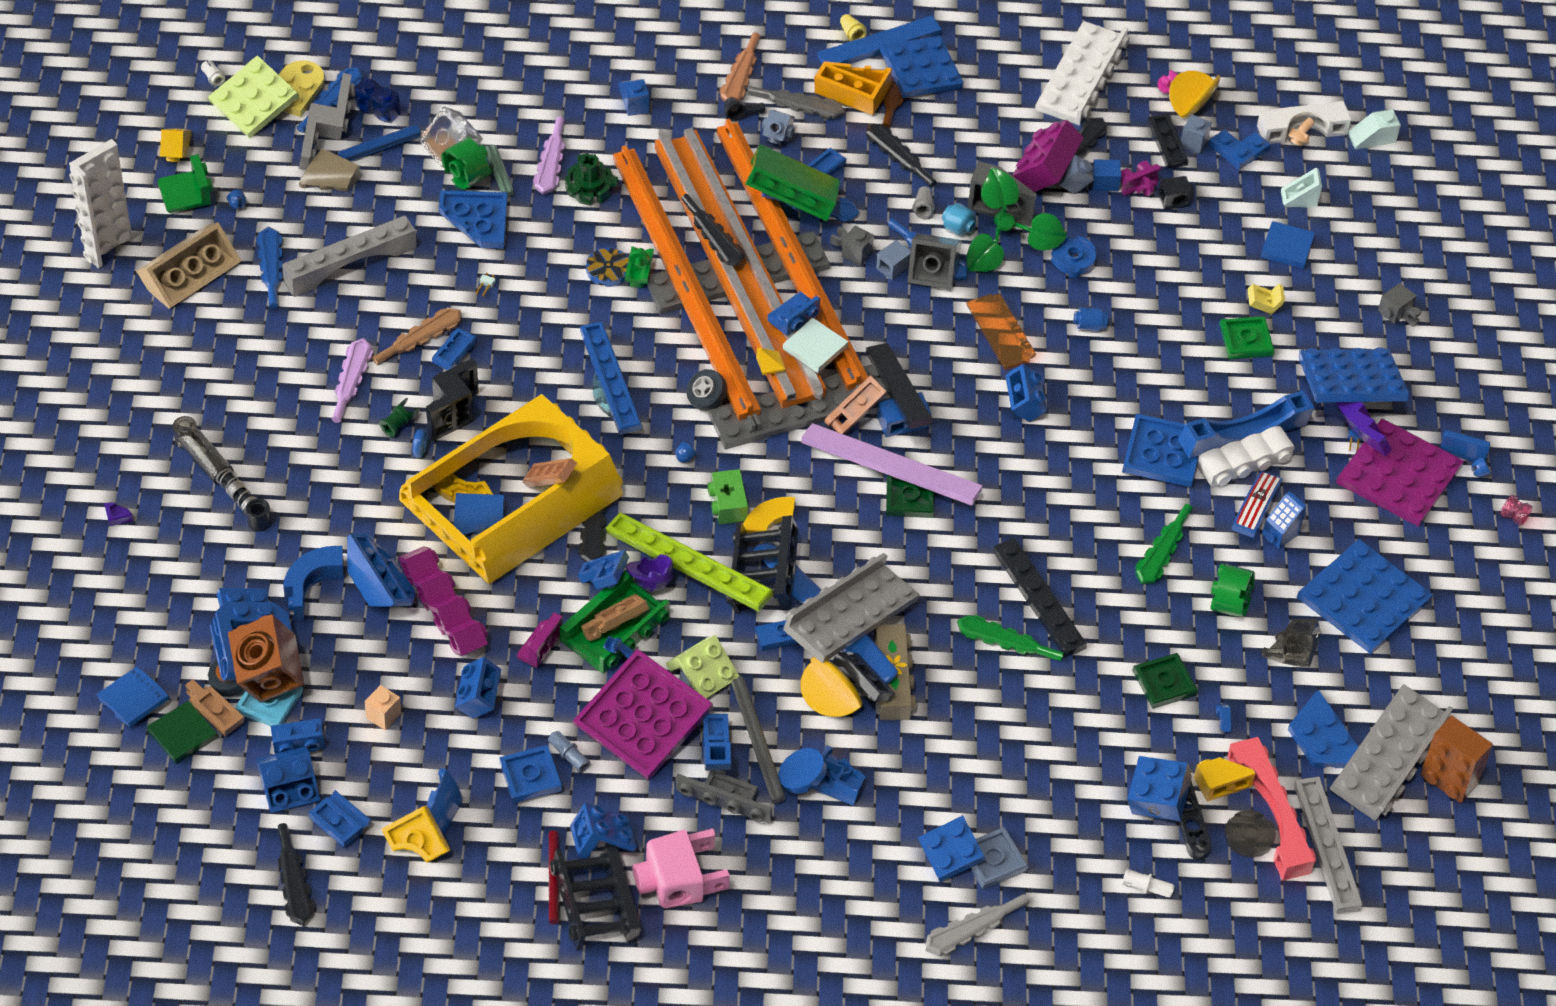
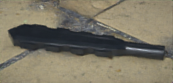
[1074,117,1107,158]
[866,123,937,187]
[681,194,744,266]
[578,507,606,562]
[277,823,316,927]

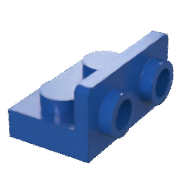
[768,291,821,336]
[270,718,325,754]

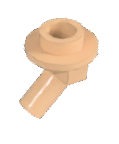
[1288,118,1314,146]

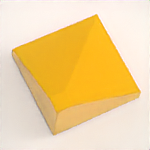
[756,348,785,375]

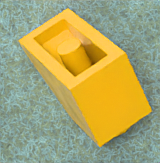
[160,128,192,162]
[1194,757,1255,802]

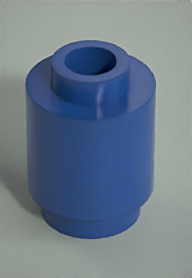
[1073,307,1108,331]

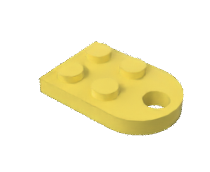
[279,60,324,118]

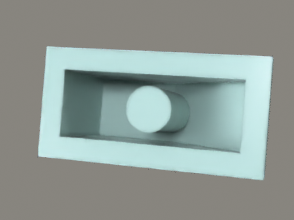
[1348,109,1400,149]

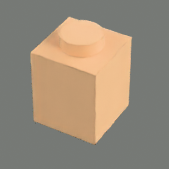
[365,685,401,731]

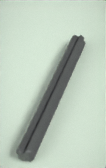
[731,677,785,804]

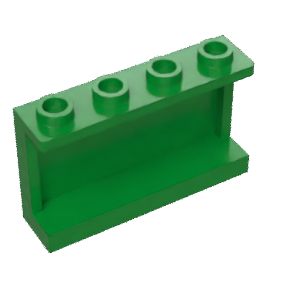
[745,144,840,221]
[560,569,670,674]

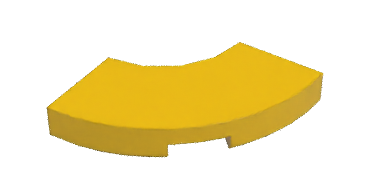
[432,473,493,503]
[743,497,795,533]

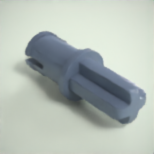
[548,731,591,773]

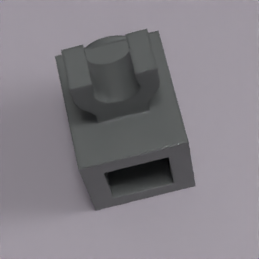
[830,225,874,266]
[1378,283,1422,327]

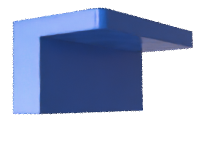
[1440,430,1490,462]

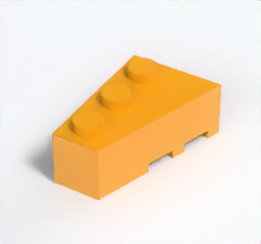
[814,61,892,115]

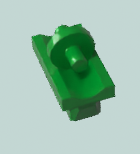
[625,246,654,288]

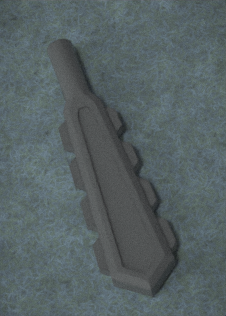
[747,86,845,119]

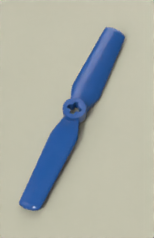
[754,541,898,684]

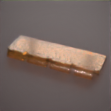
[966,294,1036,370]

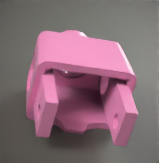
[632,829,730,908]

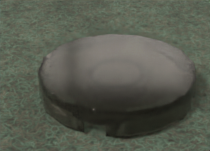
[1224,810,1276,858]

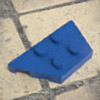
[1288,690,1358,768]

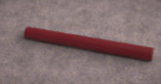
[549,831,559,924]

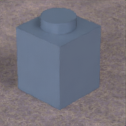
[1181,115,1212,154]
[1059,155,1094,194]
[876,240,911,281]

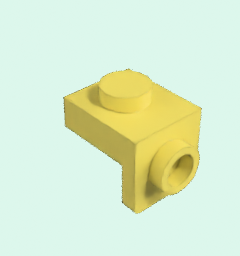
[1248,284,1285,314]

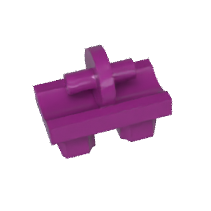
[1120,160,1161,196]

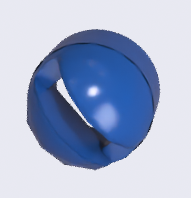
[227,190,246,209]
[675,442,696,463]
[1471,457,1491,478]

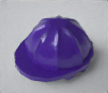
[626,554,673,592]

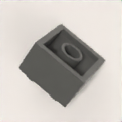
[907,233,962,289]

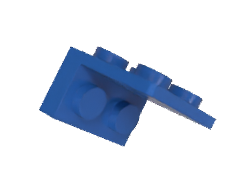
[570,803,637,858]

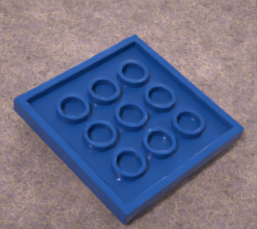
[1298,347,1409,402]
[1296,539,1433,655]

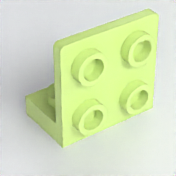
[666,635,739,698]

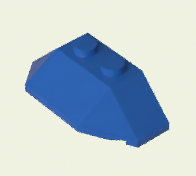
[347,534,416,606]

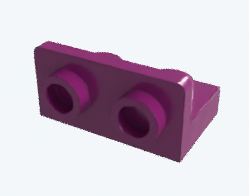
[517,612,563,668]

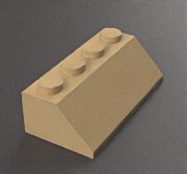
[137,222,241,308]

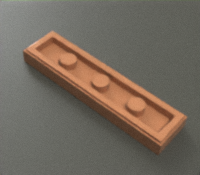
[522,458,577,487]

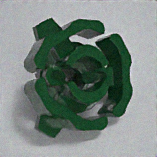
[565,153,618,206]

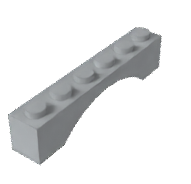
[282,216,417,297]

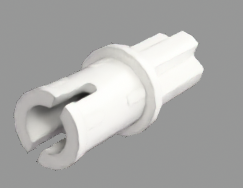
[1122,869,1175,897]

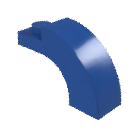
[703,714,731,771]

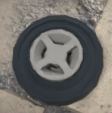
[686,369,728,411]

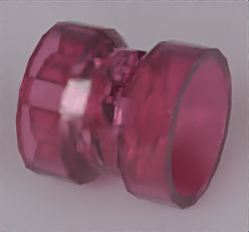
[1500,495,1533,526]

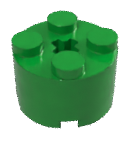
[441,137,492,190]
[1210,563,1255,617]

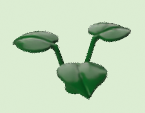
[966,168,1067,272]

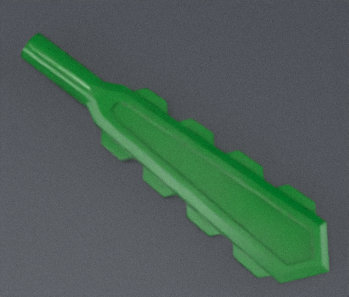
[1135,504,1193,584]
[957,615,1064,662]

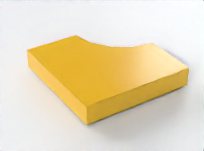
[381,805,450,863]

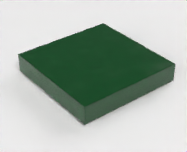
[886,475,934,518]
[1132,652,1198,709]
[146,700,218,764]

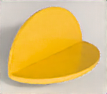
[1169,70,1220,119]
[801,656,862,717]

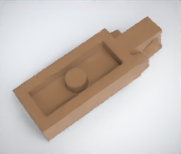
[581,594,649,641]
[185,679,244,737]

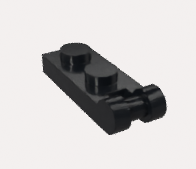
[833,652,895,702]

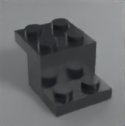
[426,358,479,441]

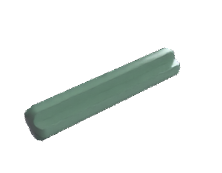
[486,144,514,197]

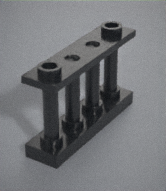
[726,515,799,613]
[550,843,641,951]

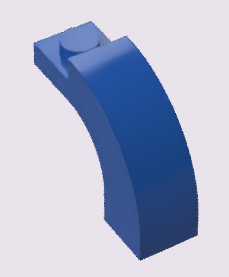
[283,545,344,621]

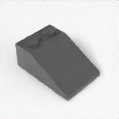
[968,161,1036,227]

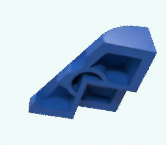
[454,493,504,535]
[810,745,866,806]
[427,768,463,836]

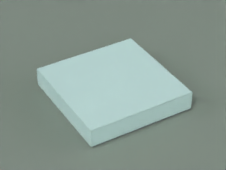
[783,318,848,373]

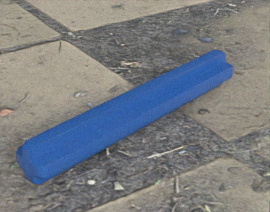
[338,125,421,161]

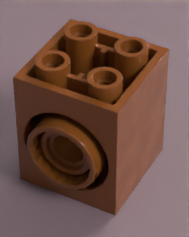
[228,614,305,703]

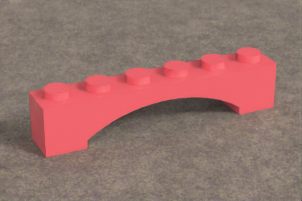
[1227,737,1316,881]

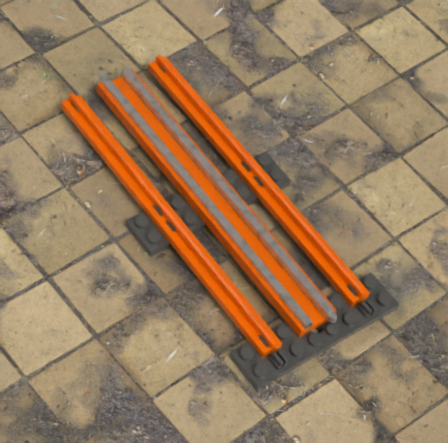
[613,119,892,450]

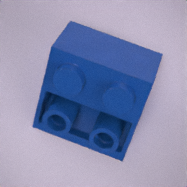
[256,746,320,813]

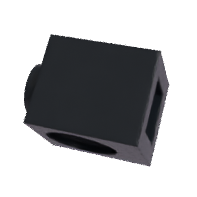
[1158,176,1194,210]

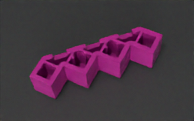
[398,546,488,656]

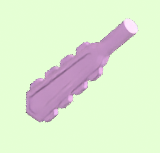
[533,117,565,195]
[332,338,373,423]

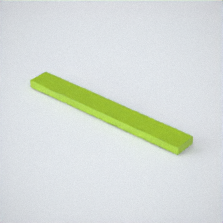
[605,512,774,612]

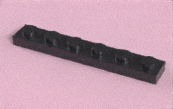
[993,538,1087,658]

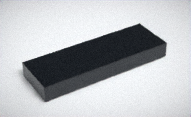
[1147,114,1189,169]

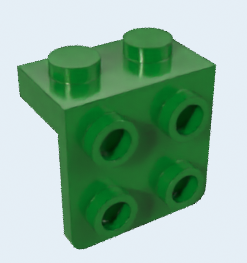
[158,154,213,213]

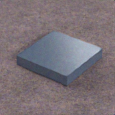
[970,827,1029,889]

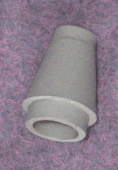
[912,187,935,218]

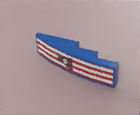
[1232,471,1283,538]

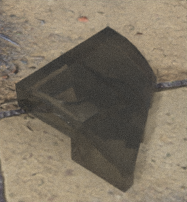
[1261,619,1322,667]

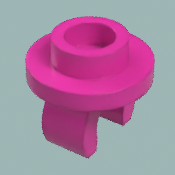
[1157,70,1178,94]

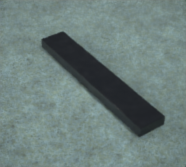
[866,343,932,429]

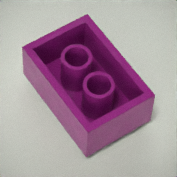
[1012,120,1083,192]

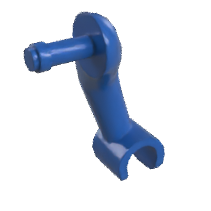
[603,636,635,659]

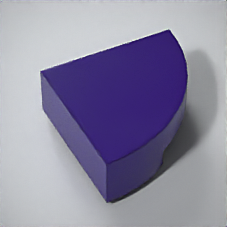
[104,502,133,526]

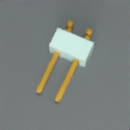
[475,272,495,297]

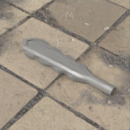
[925,894,1028,956]

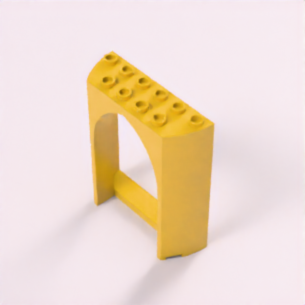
[399,394,623,584]

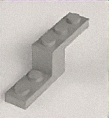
[299,73,354,170]

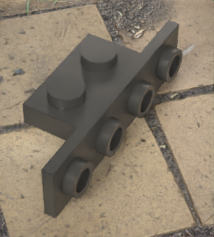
[676,771,772,824]

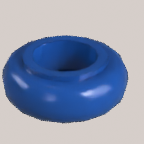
[412,429,427,458]

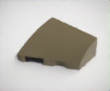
[299,148,360,192]

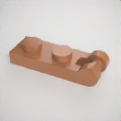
[824,375,888,435]

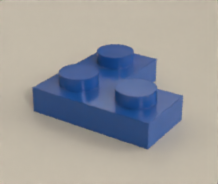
[1208,129,1271,170]
[578,550,629,590]

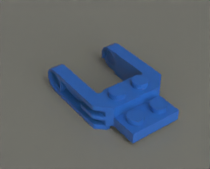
[210,588,292,681]

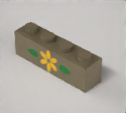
[875,624,915,720]

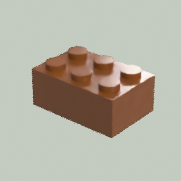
[1420,715,1493,803]

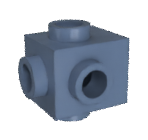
[762,110,795,144]

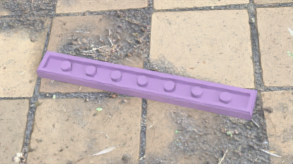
[801,423,982,505]

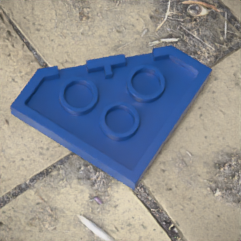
[439,190,507,249]

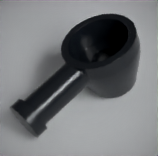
[724,97,765,121]

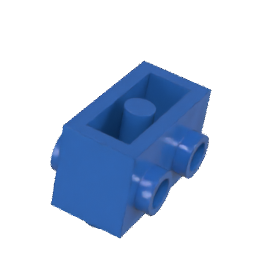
[1005,364,1047,422]
[455,657,502,719]

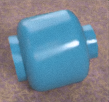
[942,203,976,236]

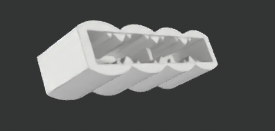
[1197,426,1295,487]

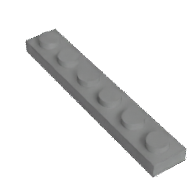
[1294,777,1362,914]

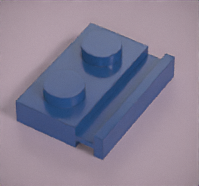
[308,790,371,848]

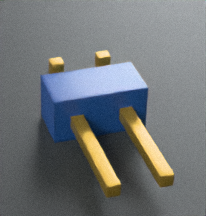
[1348,429,1362,452]

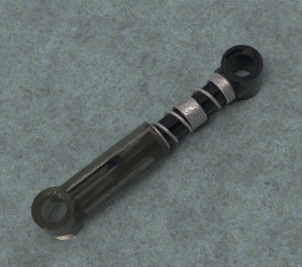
[173,416,271,532]

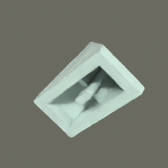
[1281,168,1322,207]

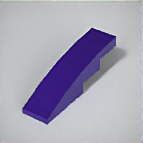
[1335,402,1392,456]

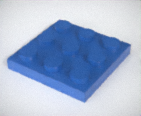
[880,36,964,98]
[1122,413,1198,487]

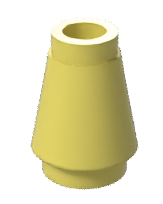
[840,14,867,41]

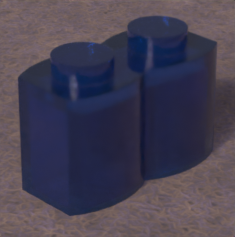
[354,78,400,123]

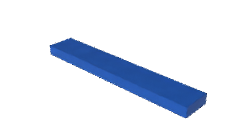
[817,16,942,64]
[580,321,642,435]

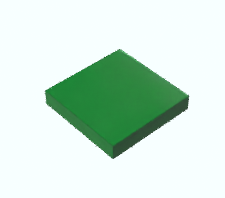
[1220,316,1274,359]

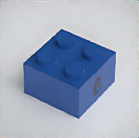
[1127,756,1192,821]

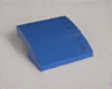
[96,667,169,727]

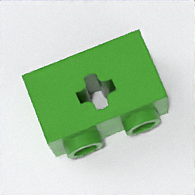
[707,469,748,524]

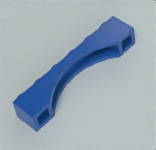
[1178,391,1314,458]

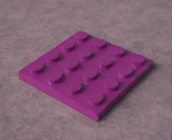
[1336,418,1464,527]
[573,649,714,781]

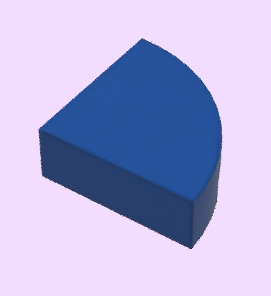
[1216,704,1231,732]

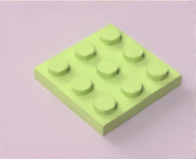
[208,56,299,139]

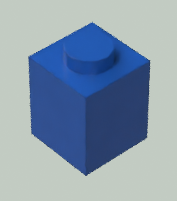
[1092,159,1121,191]

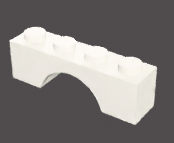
[1257,101,1351,144]

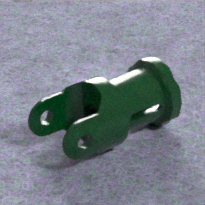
[379,398,420,437]

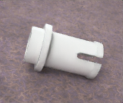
[201,60,225,86]

